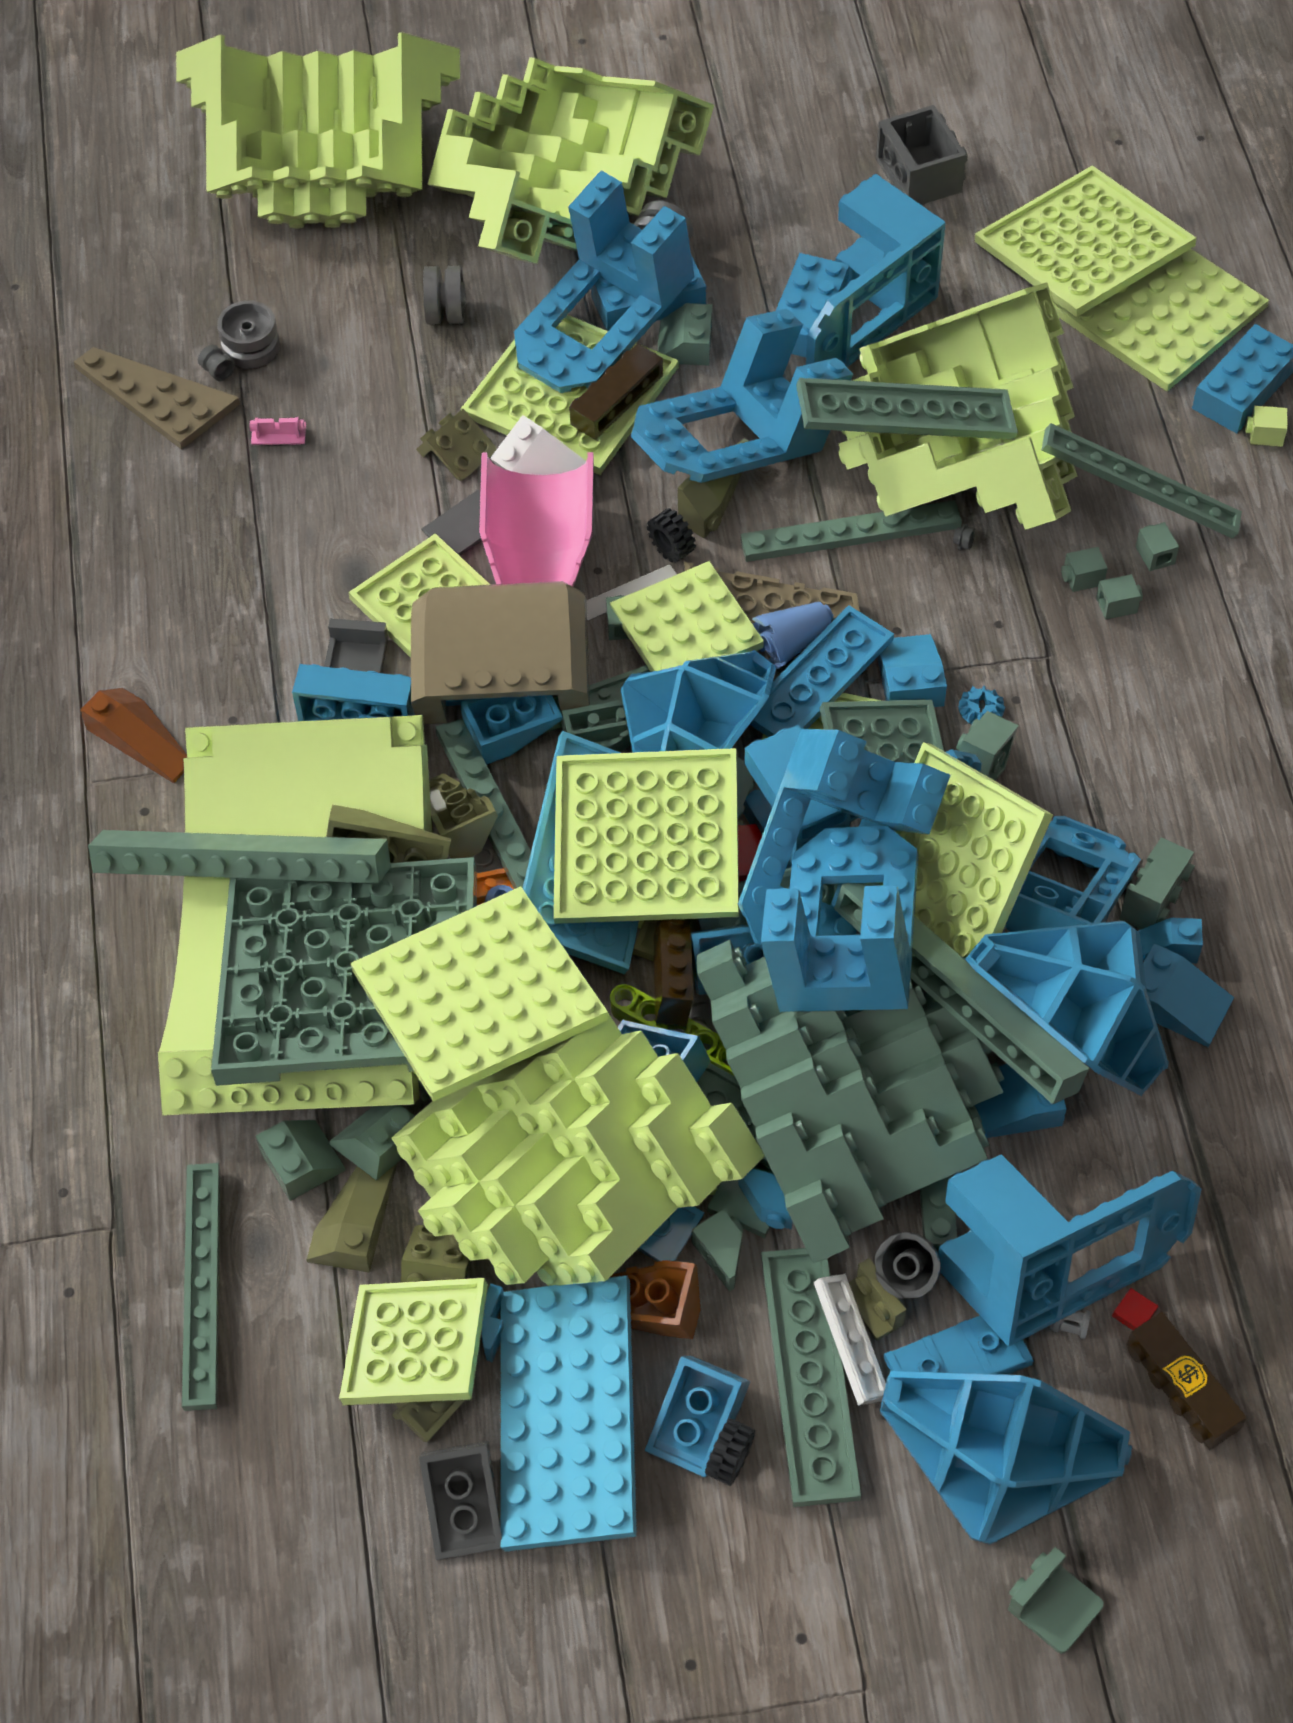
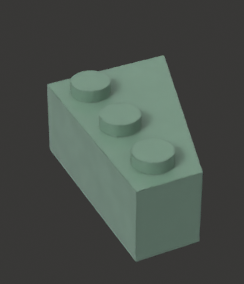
[561,699,631,752]
[1119,837,1195,929]

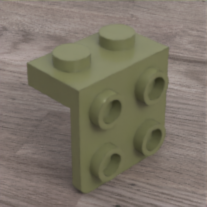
[416,409,496,481]
[401,1225,470,1282]

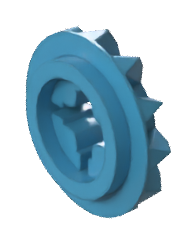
[959,685,1005,724]

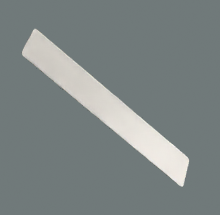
[587,565,677,621]

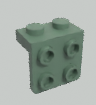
[1008,1547,1104,1654]

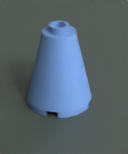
[752,602,834,669]

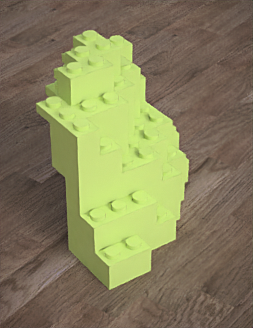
[176,32,460,228]
[428,58,714,264]
[839,282,1077,530]
[391,1013,765,1286]

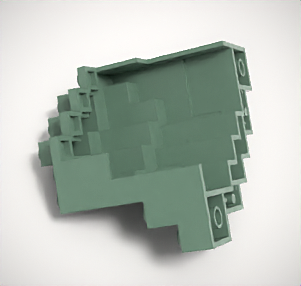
[696,940,1005,1263]

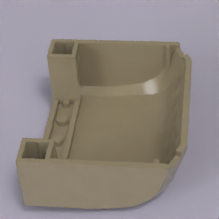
[411,581,590,724]

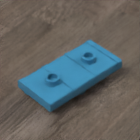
[884,1315,1033,1375]

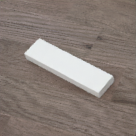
[814,1274,886,1406]

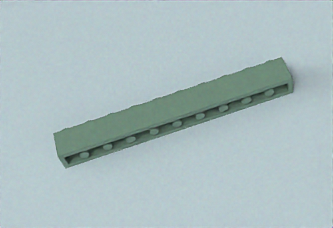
[88,830,391,883]
[834,882,1089,1104]

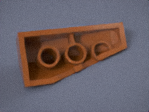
[80,688,187,783]
[609,1260,701,1340]

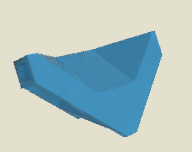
[621,650,776,753]
[965,921,1169,1096]
[880,1371,1132,1544]

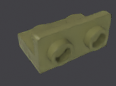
[849,1258,906,1340]
[392,1400,465,1442]

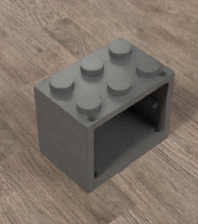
[876,105,968,205]

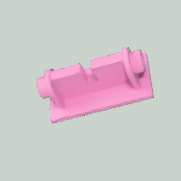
[250,417,306,445]

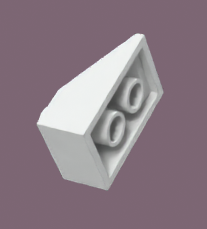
[490,415,586,475]

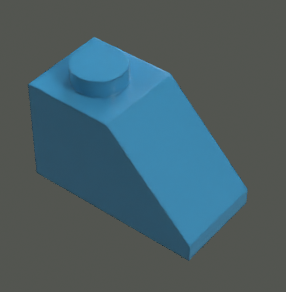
[1138,918,1203,964]
[738,1169,793,1230]

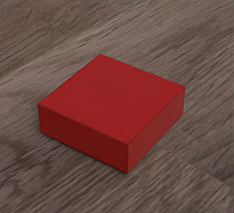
[1112,1288,1159,1330]

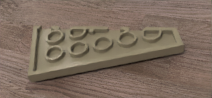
[74,347,240,450]
[684,562,860,624]

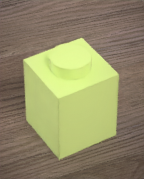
[1245,406,1287,447]

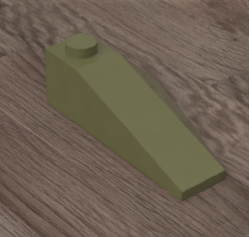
[678,438,749,538]
[429,773,498,859]
[326,805,451,863]
[306,1164,397,1273]

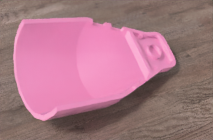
[479,452,594,587]

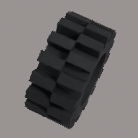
[647,508,696,563]
[705,1418,756,1486]

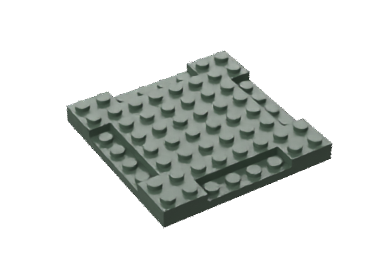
[211,857,477,1086]

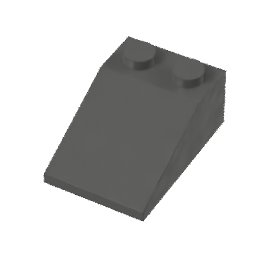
[419,1441,502,1560]

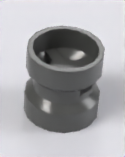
[198,344,235,381]

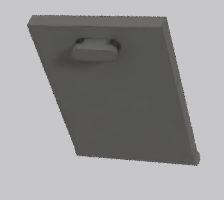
[421,490,482,556]

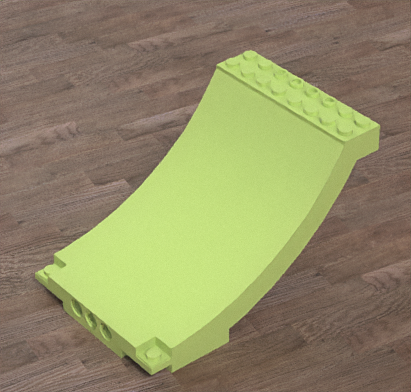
[158,715,432,1115]

